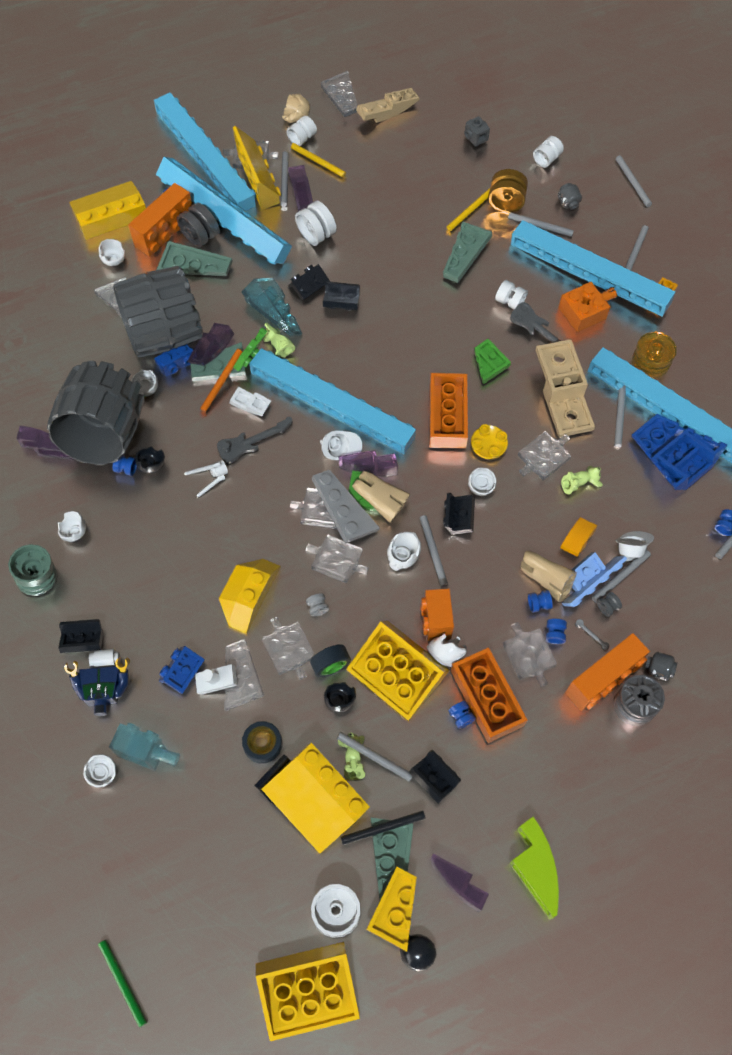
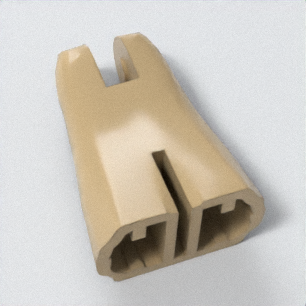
[352,471,410,523]
[520,551,577,602]

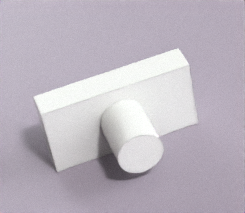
[195,664,237,695]

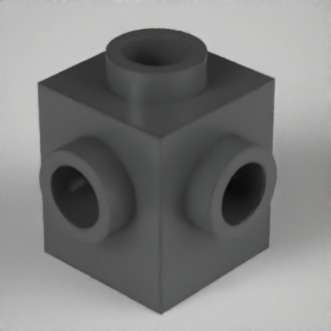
[464,116,490,147]

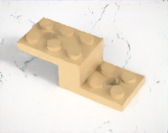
[536,339,595,438]

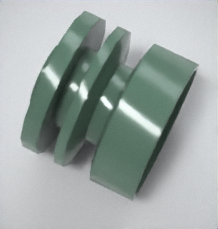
[8,544,57,596]

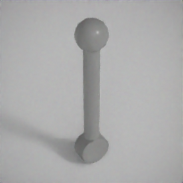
[575,619,609,650]

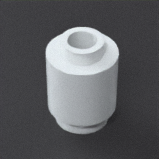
[89,648,121,668]

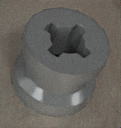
[597,592,622,617]

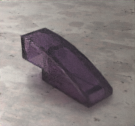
[288,165,313,212]
[188,323,234,366]
[16,426,74,459]
[338,450,398,476]
[430,854,489,913]

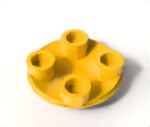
[471,424,508,459]

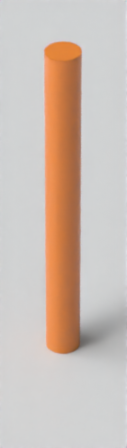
[200,349,242,413]

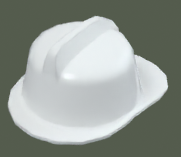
[320,430,362,461]
[615,531,654,562]

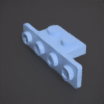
[562,552,627,607]

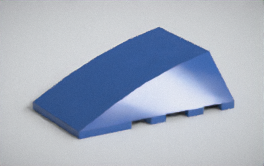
[631,414,727,490]

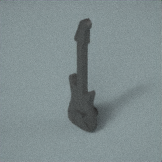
[510,302,561,343]
[217,417,293,464]

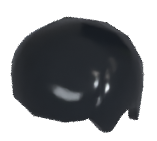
[134,446,165,473]
[324,682,356,712]
[400,934,437,971]

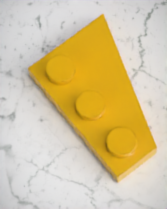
[366,867,417,952]

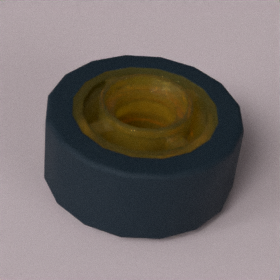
[242,721,282,764]

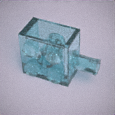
[109,723,180,771]

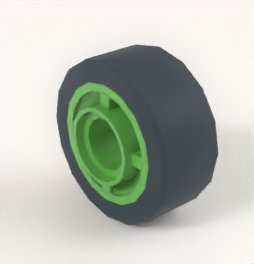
[310,644,351,677]

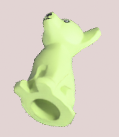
[263,323,295,359]
[561,466,603,495]
[338,732,366,780]

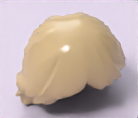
[282,94,310,124]

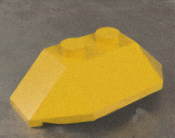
[219,559,281,634]

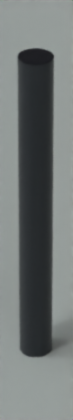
[341,810,426,845]

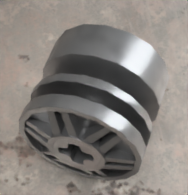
[613,675,665,726]

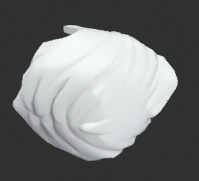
[387,532,421,571]
[427,634,467,667]

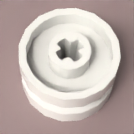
[295,201,337,246]
[311,884,361,938]

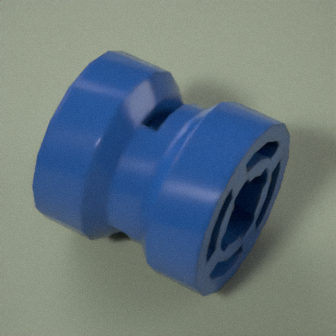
[112,455,137,476]
[715,509,732,536]
[528,590,553,613]
[546,619,567,644]
[448,701,476,729]

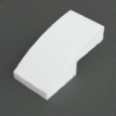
[229,386,271,416]

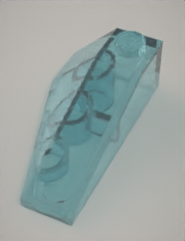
[241,278,302,337]

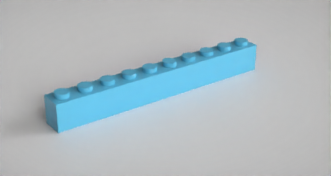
[154,92,256,211]
[156,157,292,265]
[511,220,675,317]
[588,347,732,464]
[249,348,416,454]

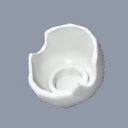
[99,239,125,266]
[131,369,158,397]
[468,467,496,496]
[58,511,87,542]
[83,754,116,788]

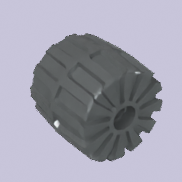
[113,266,203,358]
[47,361,144,465]

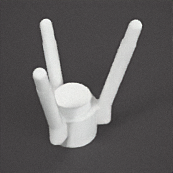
[184,460,228,497]

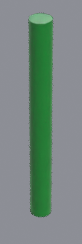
[98,940,147,1028]

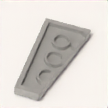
[312,470,380,543]

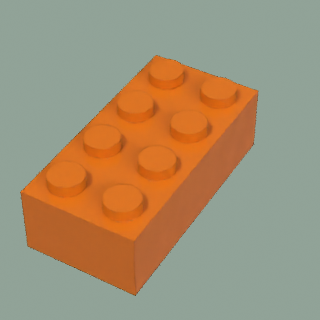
[128,183,192,257]
[429,373,468,448]
[565,633,650,712]
[451,647,528,743]

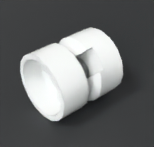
[287,116,317,146]
[533,136,564,167]
[495,280,528,310]

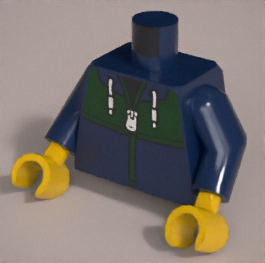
[64,657,130,716]

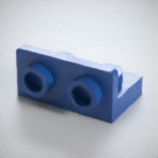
[154,345,197,377]
[158,646,205,694]

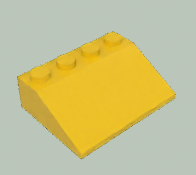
[232,126,281,210]
[69,181,146,240]
[346,620,450,721]
[261,743,370,854]
[255,942,360,1041]

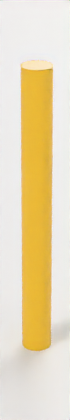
[291,143,346,178]
[447,187,491,231]

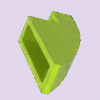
[510,816,559,920]

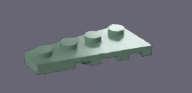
[443,222,492,283]
[157,241,233,276]
[371,817,414,901]

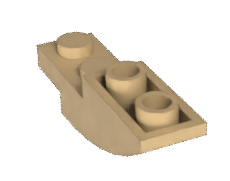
[356,88,419,123]

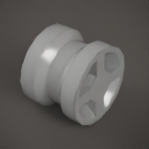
[306,593,329,617]

